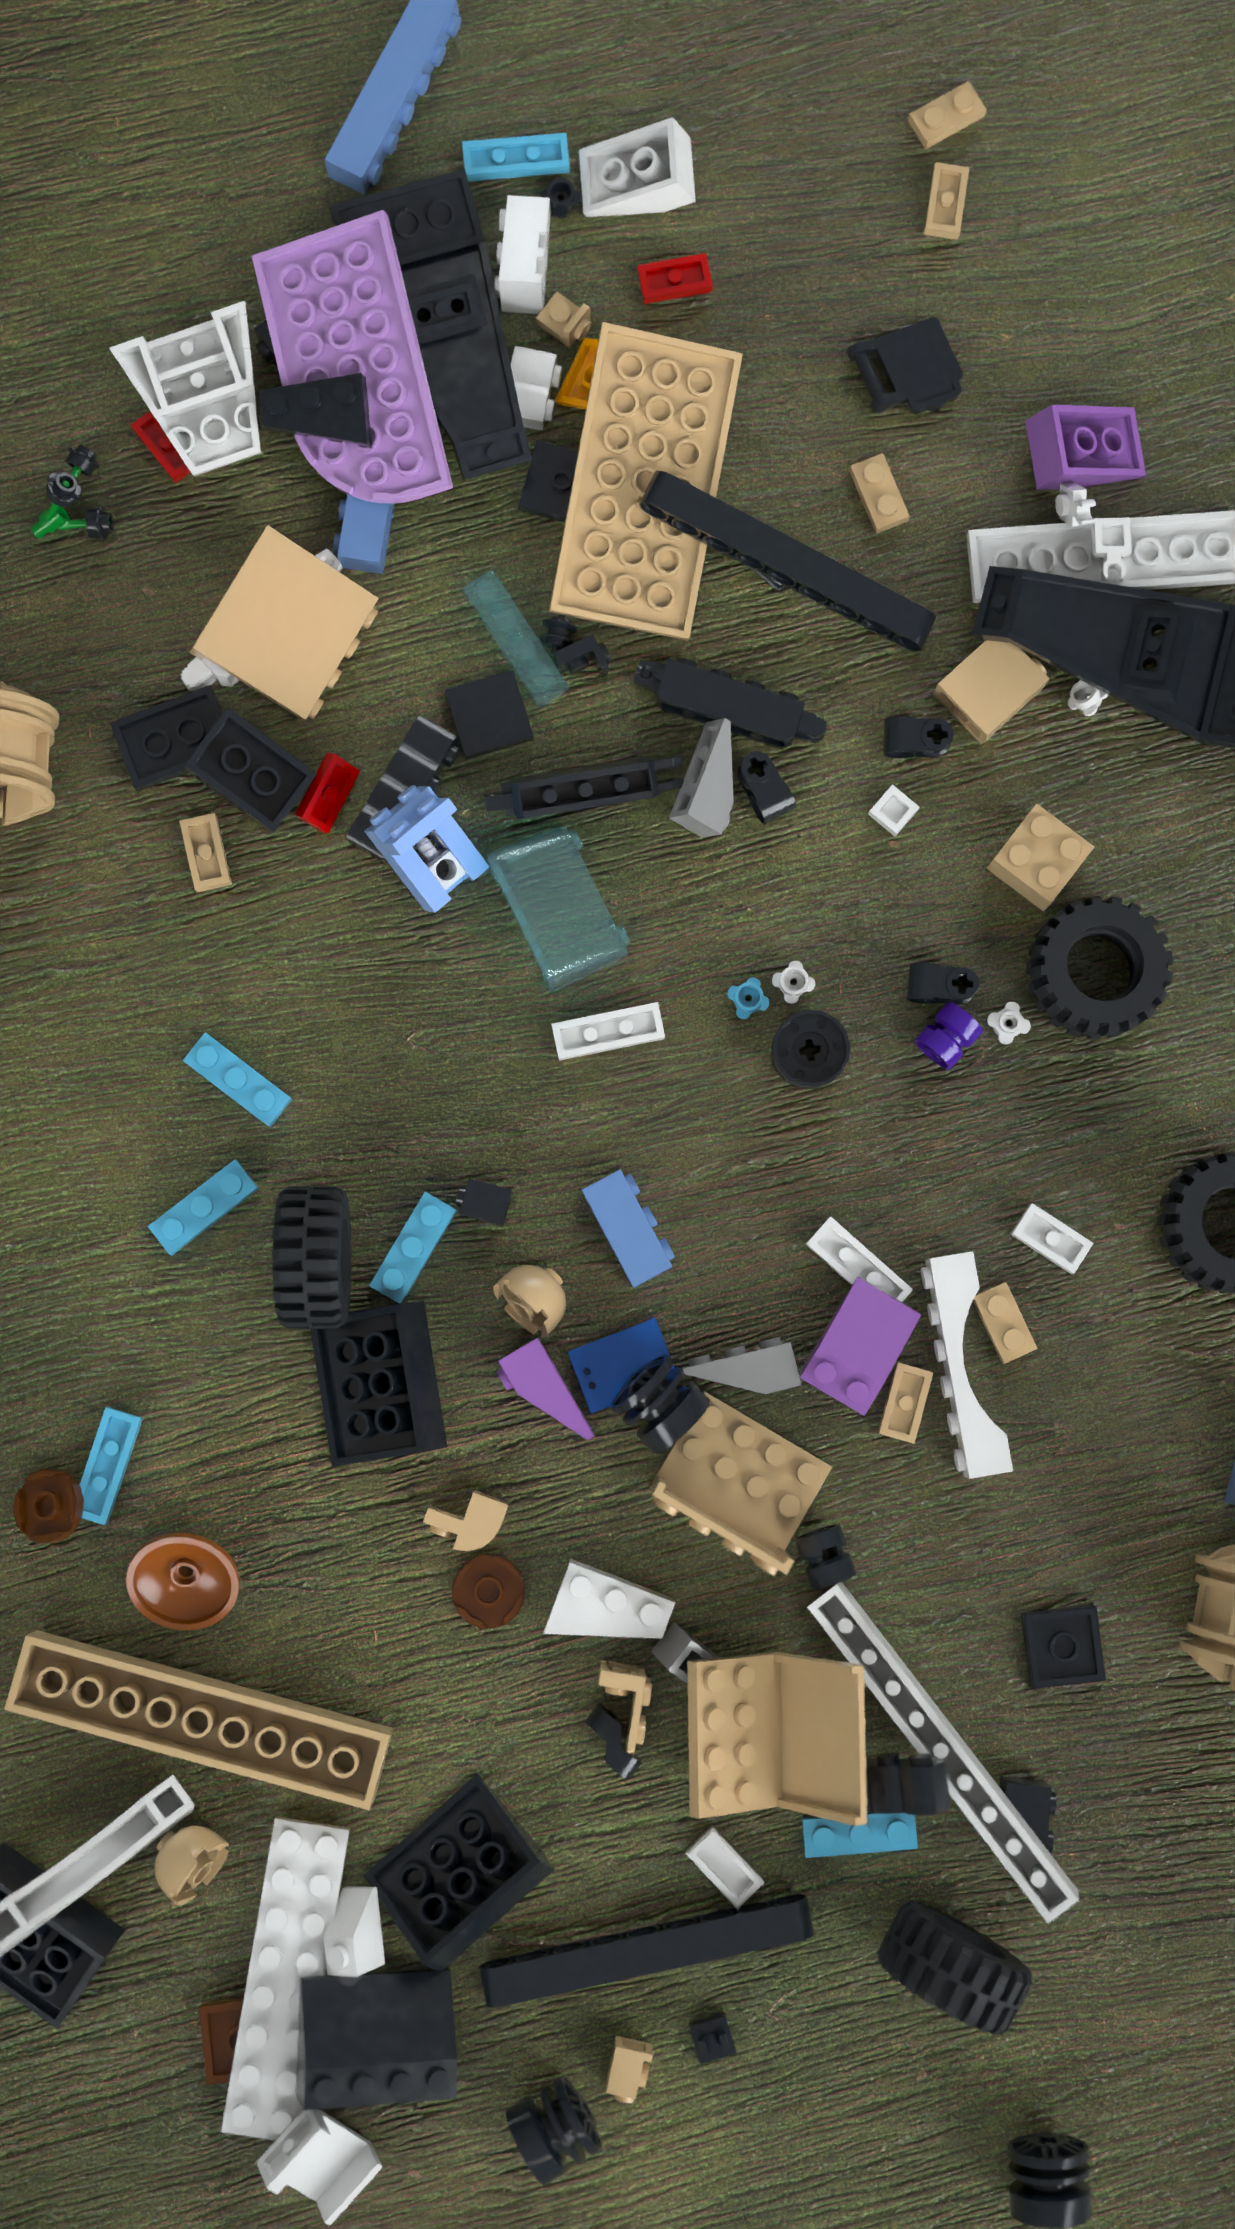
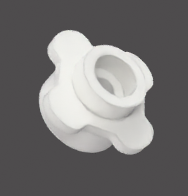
[1068,680,1108,716]
[772,961,815,1004]
[987,1002,1031,1045]

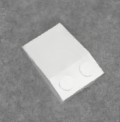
[579,117,695,217]

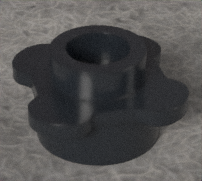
[540,177,582,219]

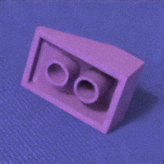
[1025,405,1146,490]
[800,1276,921,1416]
[496,1338,594,1440]

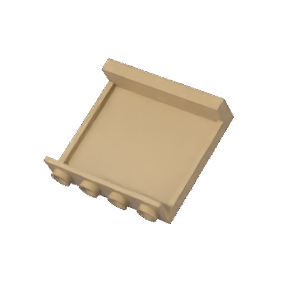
[189,525,379,723]

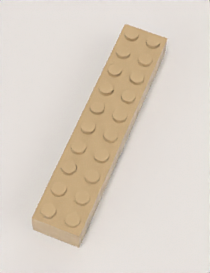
[4,1630,394,1810]

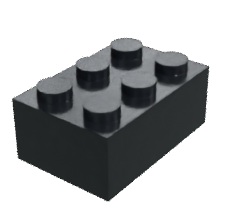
[183,707,317,833]

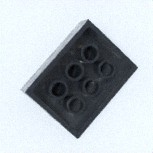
[310,1301,448,1467]
[364,1774,555,1972]
[0,1842,125,2029]
[296,1968,457,2110]

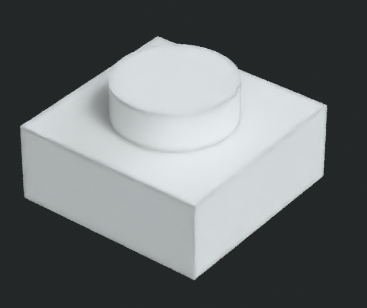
[868,784,920,837]

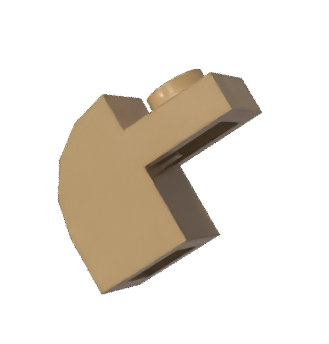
[423,1490,510,1551]

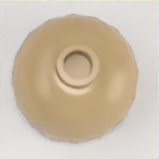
[493,1265,566,1338]
[154,1825,229,1905]

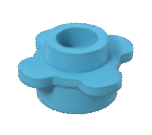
[727,977,769,1019]

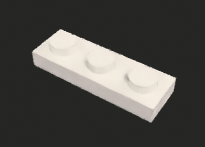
[552,1002,665,1061]
[806,1216,913,1302]

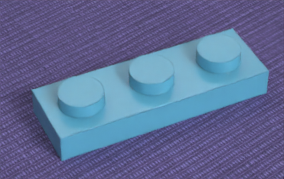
[462,133,570,181]
[183,1032,292,1127]
[148,1159,259,1256]
[369,1192,457,1304]
[80,1407,143,1525]
[802,1812,918,1858]

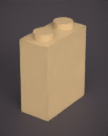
[933,640,1050,745]

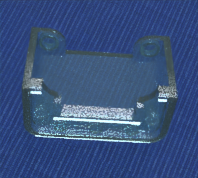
[485,826,631,993]

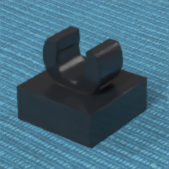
[689,2012,736,2065]

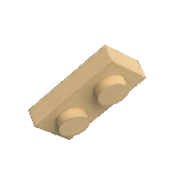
[908,81,987,150]
[924,162,970,240]
[849,453,910,534]
[179,813,232,893]
[973,1282,1038,1364]
[877,1362,934,1444]

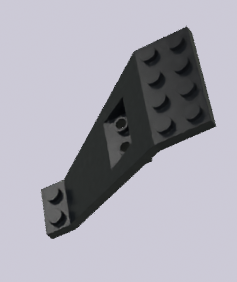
[329,169,533,480]
[972,566,1235,748]

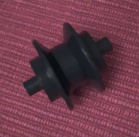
[539,614,578,655]

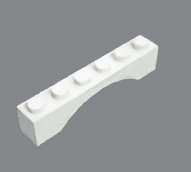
[921,1251,1013,1479]
[0,1775,195,1957]

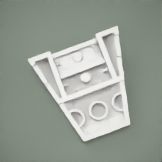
[109,301,261,476]

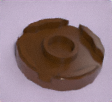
[13,1469,84,1544]
[452,1554,525,1629]

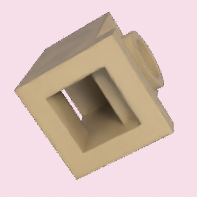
[606,2035,653,2103]

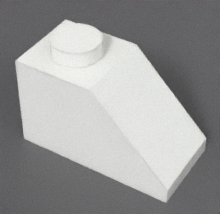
[323,1886,385,1977]

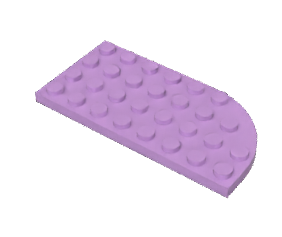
[252,210,453,504]

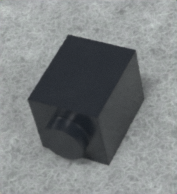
[455,1178,513,1227]

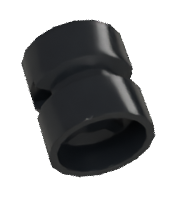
[795,1523,857,1590]

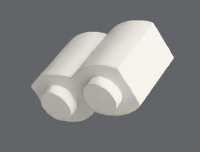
[511,346,562,431]

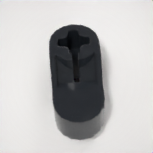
[585,1703,642,1780]

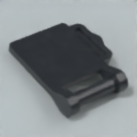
[846,317,963,414]

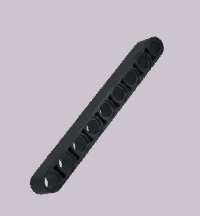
[639,471,936,652]
[479,1894,814,2008]

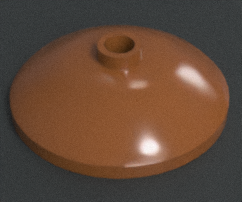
[126,1533,240,1630]

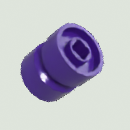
[914,1001,983,1070]

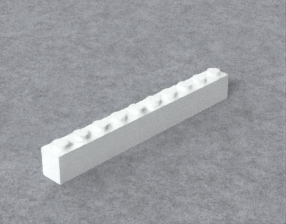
[808,1582,1079,1923]

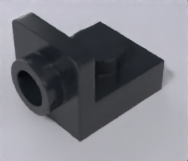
[554,635,612,678]

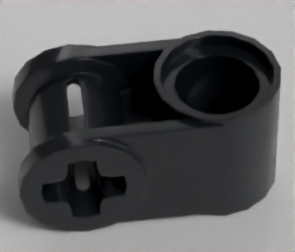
[883,716,954,759]
[737,751,796,825]
[907,962,979,1005]

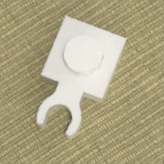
[1056,482,1096,527]
[1092,517,1132,582]

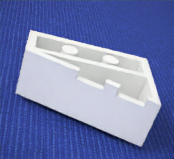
[494,195,550,314]
[543,1559,675,1639]

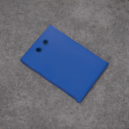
[567,1317,674,1414]

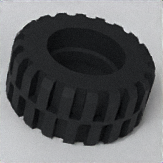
[1026,896,1173,1040]
[1157,1152,1235,1294]
[272,1186,352,1329]
[878,1900,1032,2035]

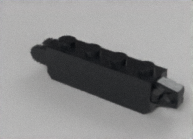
[634,658,827,750]
[484,756,684,819]

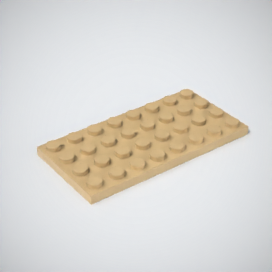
[549,322,743,640]

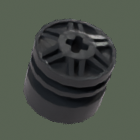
[771,1010,850,1089]
[610,1354,710,1454]
[506,2075,602,2185]
[1007,2133,1092,2229]

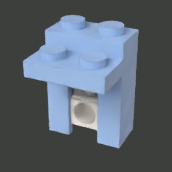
[364,785,490,913]

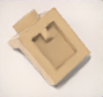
[536,292,592,348]

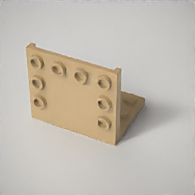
[650,1392,832,1576]
[687,1652,867,1826]

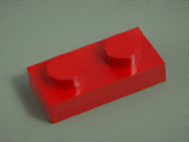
[637,253,713,305]
[130,411,191,484]
[295,752,360,834]

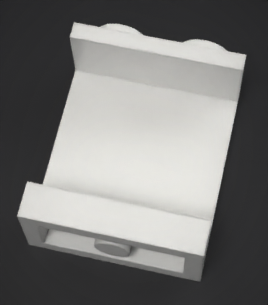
[256,2109,382,2225]

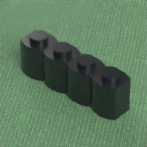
[346,715,460,864]
[865,1752,951,1815]

